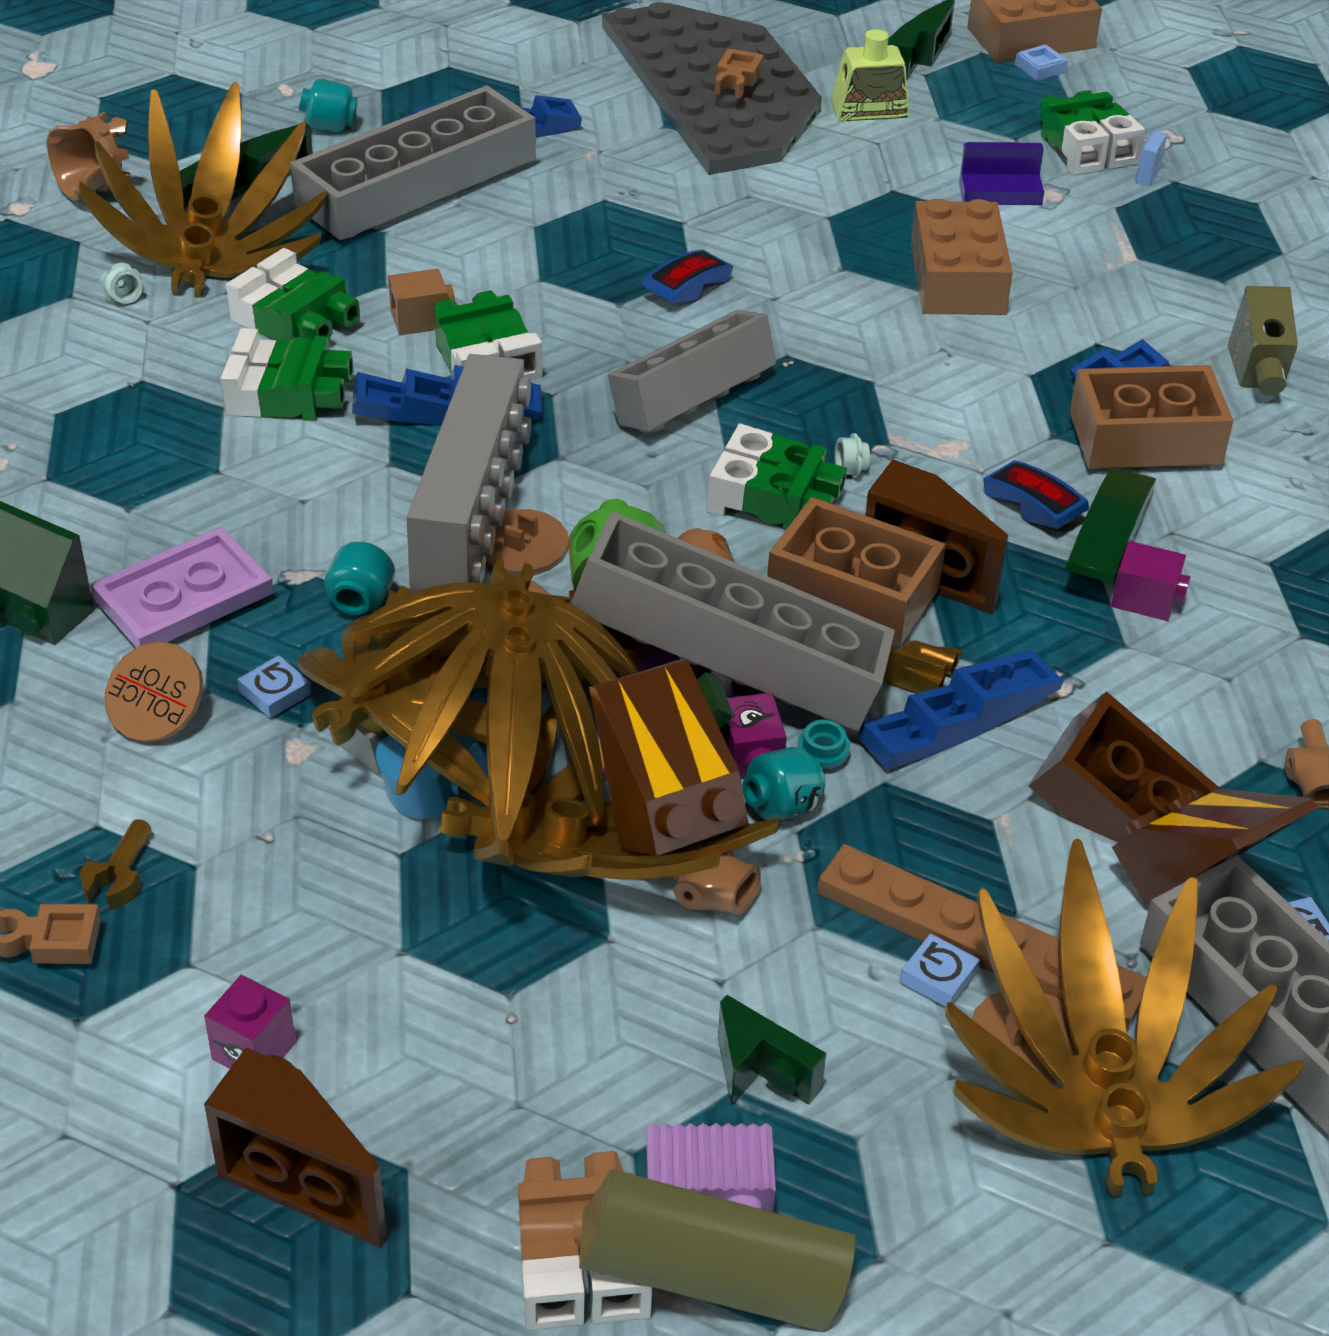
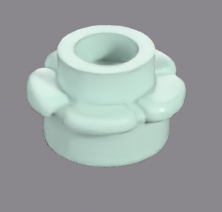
[101,262,143,304]
[834,433,870,479]

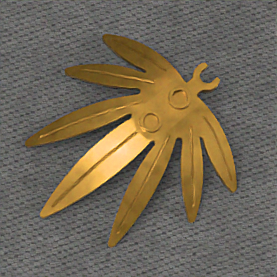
[78,82,327,297]
[348,558,638,842]
[296,595,587,807]
[440,705,780,879]
[945,839,1304,1197]

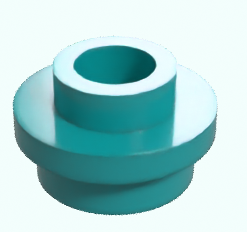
[797,720,850,768]

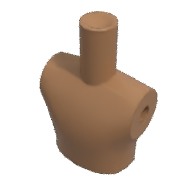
[1285,719,1329,809]
[667,851,761,915]

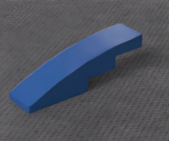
[352,365,542,425]
[857,650,1064,770]

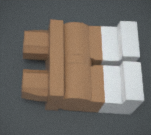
[518,1151,652,1331]

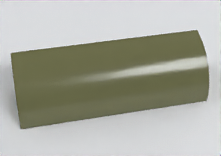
[579,1169,855,1331]

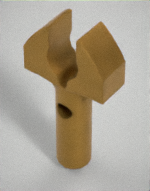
[80,819,151,910]

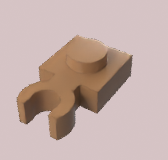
[715,48,764,98]
[0,904,101,964]

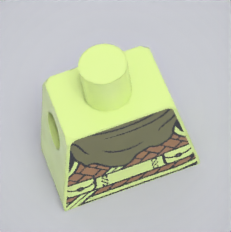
[830,29,909,122]

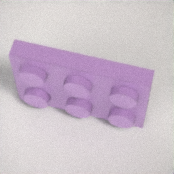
[90,526,274,648]

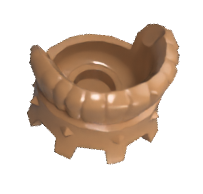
[46,112,131,202]

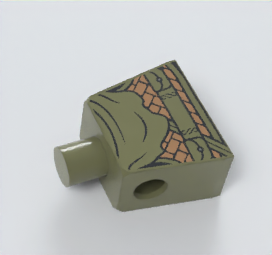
[1228,286,1298,395]

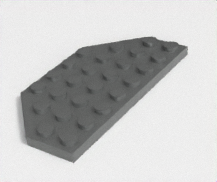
[602,2,822,175]

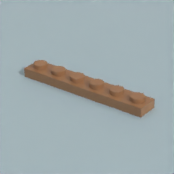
[817,844,1146,1033]

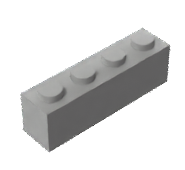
[607,309,777,433]

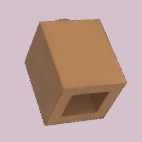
[388,268,455,336]

